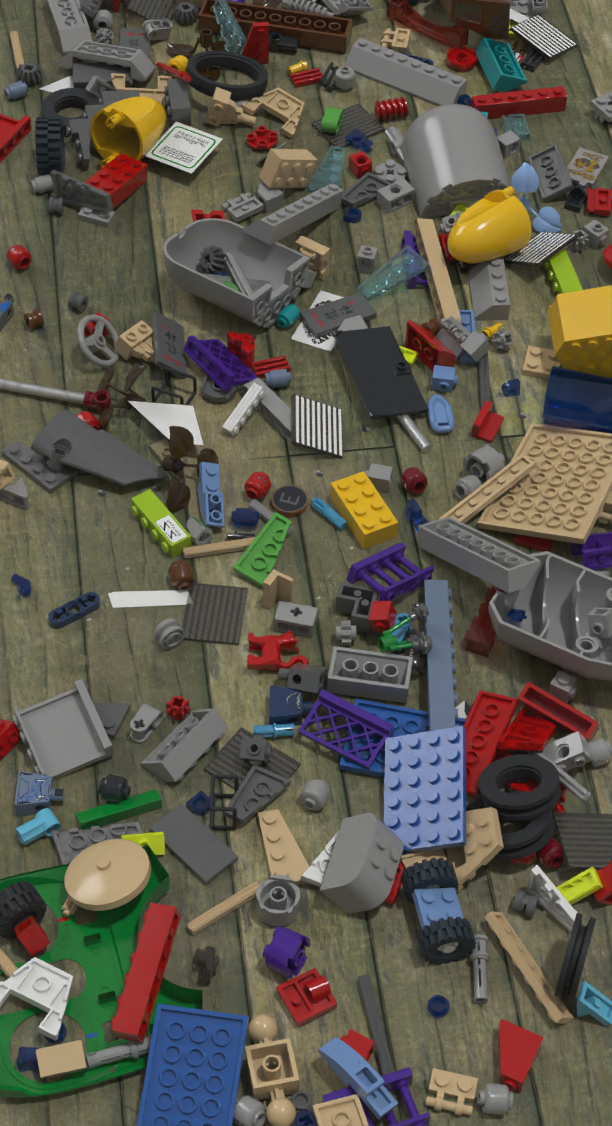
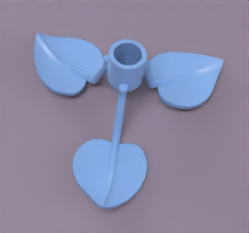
[511,162,562,234]

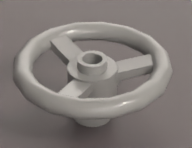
[77,314,120,368]

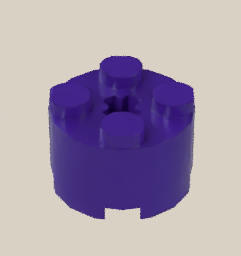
[262,926,310,979]

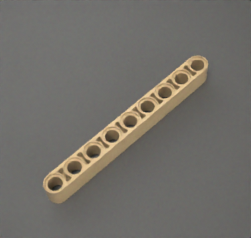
[413,218,461,324]

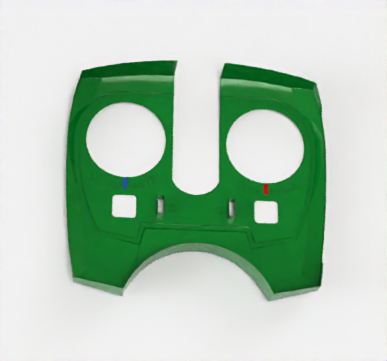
[0,845,203,1098]

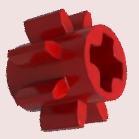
[166,695,190,721]

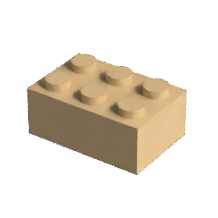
[259,149,318,188]

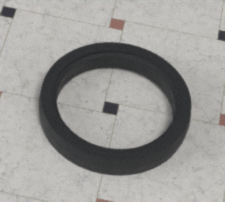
[186,51,268,101]

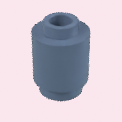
[4,81,28,100]
[265,369,291,388]

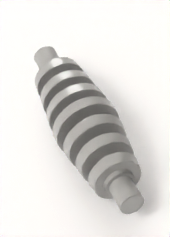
[282,0,335,17]

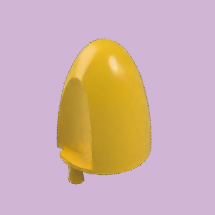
[90,97,166,168]
[447,186,532,264]

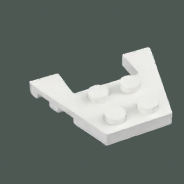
[0,957,73,1041]

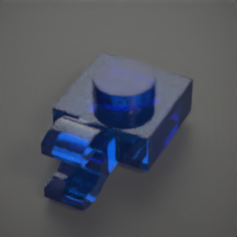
[345,129,373,153]
[405,498,429,532]

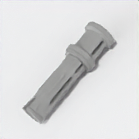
[469,934,489,1004]
[86,1033,152,1068]

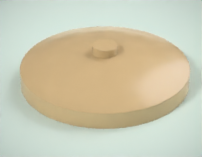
[64,839,151,911]

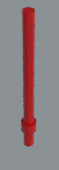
[156,62,191,82]

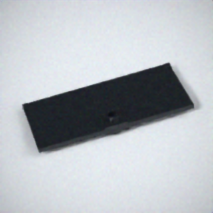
[332,326,429,420]

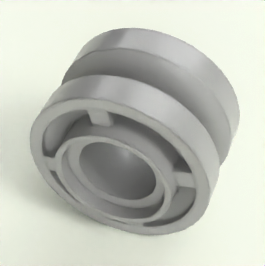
[153,618,185,649]

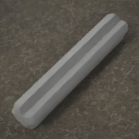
[249,499,293,537]

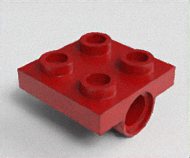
[276,968,337,1027]

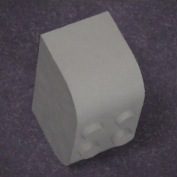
[320,813,403,914]

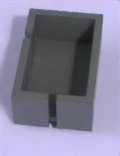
[164,79,191,129]

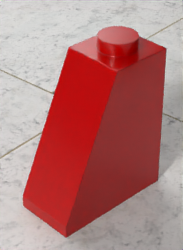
[497,1019,543,1093]

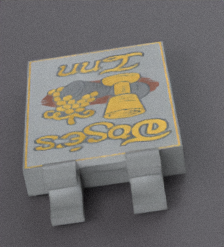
[567,147,609,191]

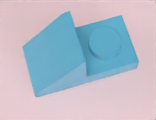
[577,981,612,1026]

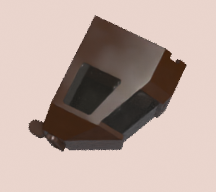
[440,0,519,41]

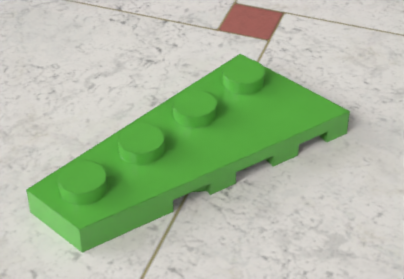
[233,512,291,588]

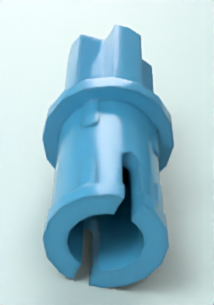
[253,722,295,739]

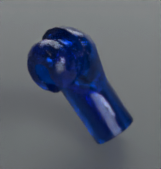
[11,574,32,597]

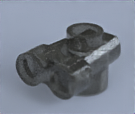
[193,946,219,986]

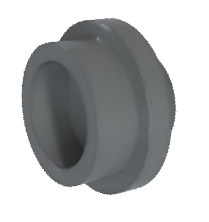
[290,1091,313,1115]

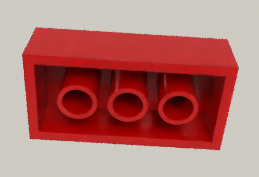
[84,153,148,210]

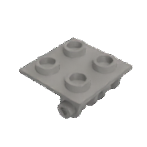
[435,316,471,361]

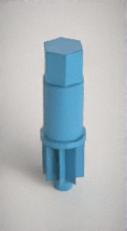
[311,497,348,531]

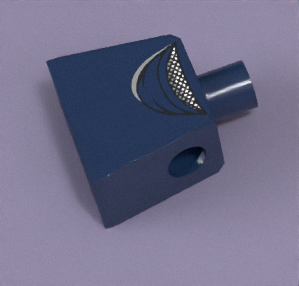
[269,685,314,726]

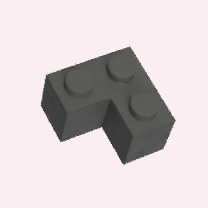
[336,582,379,634]

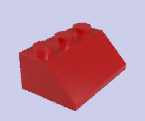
[405,320,456,372]

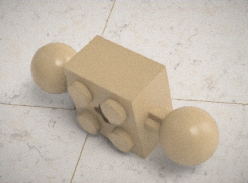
[245,1014,299,1126]

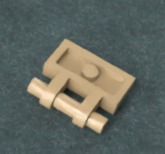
[380,28,411,53]
[425,1068,478,1116]

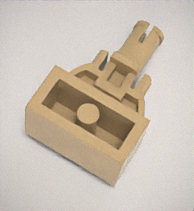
[204,87,256,127]
[114,320,164,371]

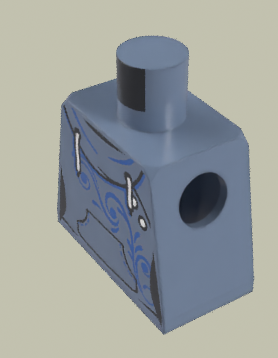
[14,771,65,816]

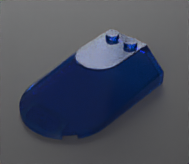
[541,366,612,434]

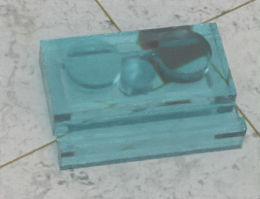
[502,114,531,140]

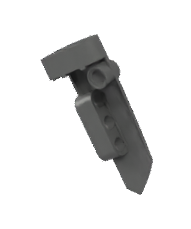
[31,409,164,486]

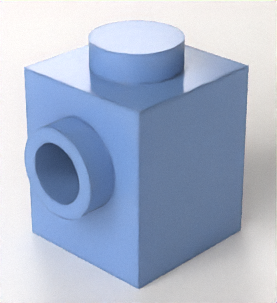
[431,365,458,392]

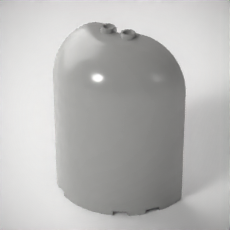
[401,104,515,218]
[163,218,310,327]

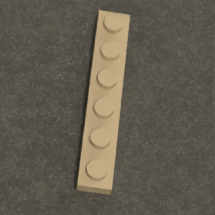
[439,453,536,524]
[485,911,574,1024]

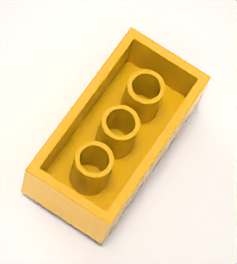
[330,471,398,549]

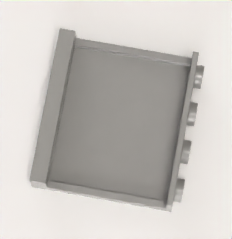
[12,679,114,781]

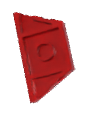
[497,707,556,751]

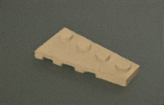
[258,809,309,885]

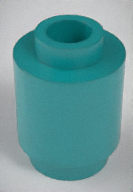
[276,304,300,329]

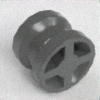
[48,197,64,214]
[68,291,89,312]

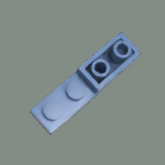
[197,462,225,528]
[318,1037,398,1120]

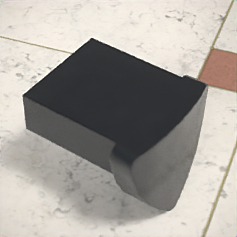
[564,184,587,213]

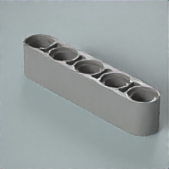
[241,378,307,442]

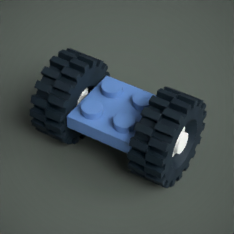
[401,858,476,965]

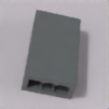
[73,62,133,90]

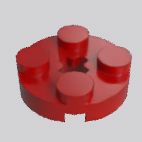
[446,46,477,73]

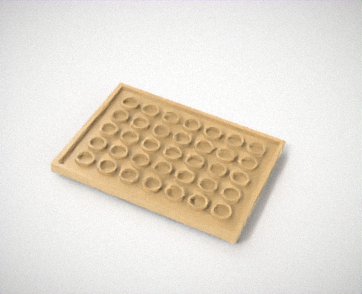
[478,423,612,545]

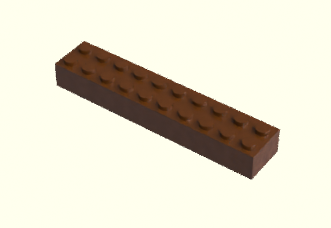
[198,0,353,52]

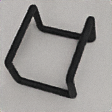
[151,367,197,405]
[209,774,239,830]

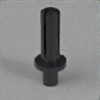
[227,531,255,540]

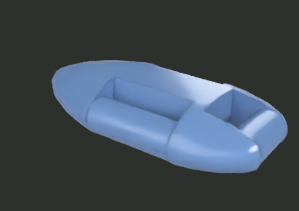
[427,394,455,433]

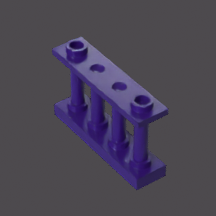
[571,532,612,570]
[346,542,434,601]
[322,1067,430,1126]

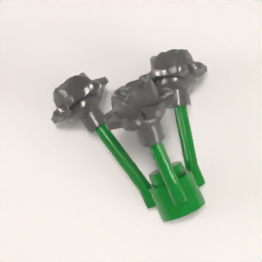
[378,602,432,655]

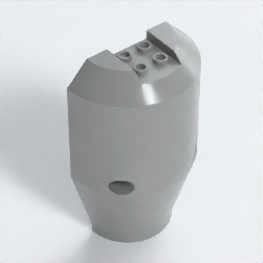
[488,551,612,682]

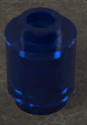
[231,507,259,528]

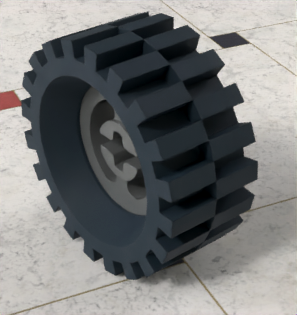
[35,117,65,175]

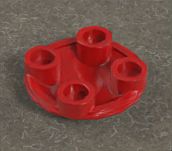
[246,126,278,150]

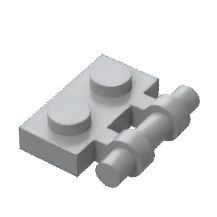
[221,192,264,223]

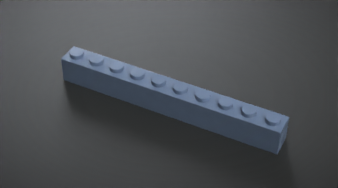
[423,580,459,731]

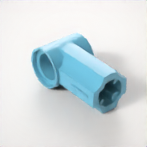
[15,808,62,846]

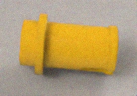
[287,60,308,75]
[482,322,504,340]

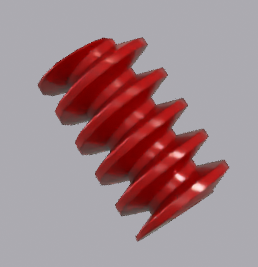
[374,97,409,121]

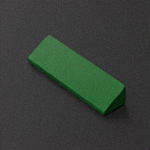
[75,789,162,830]

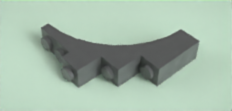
[66,89,140,169]

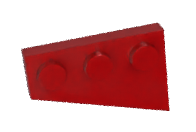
[242,22,269,64]

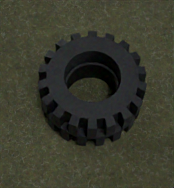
[0,881,47,939]

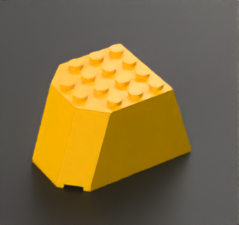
[548,285,612,385]

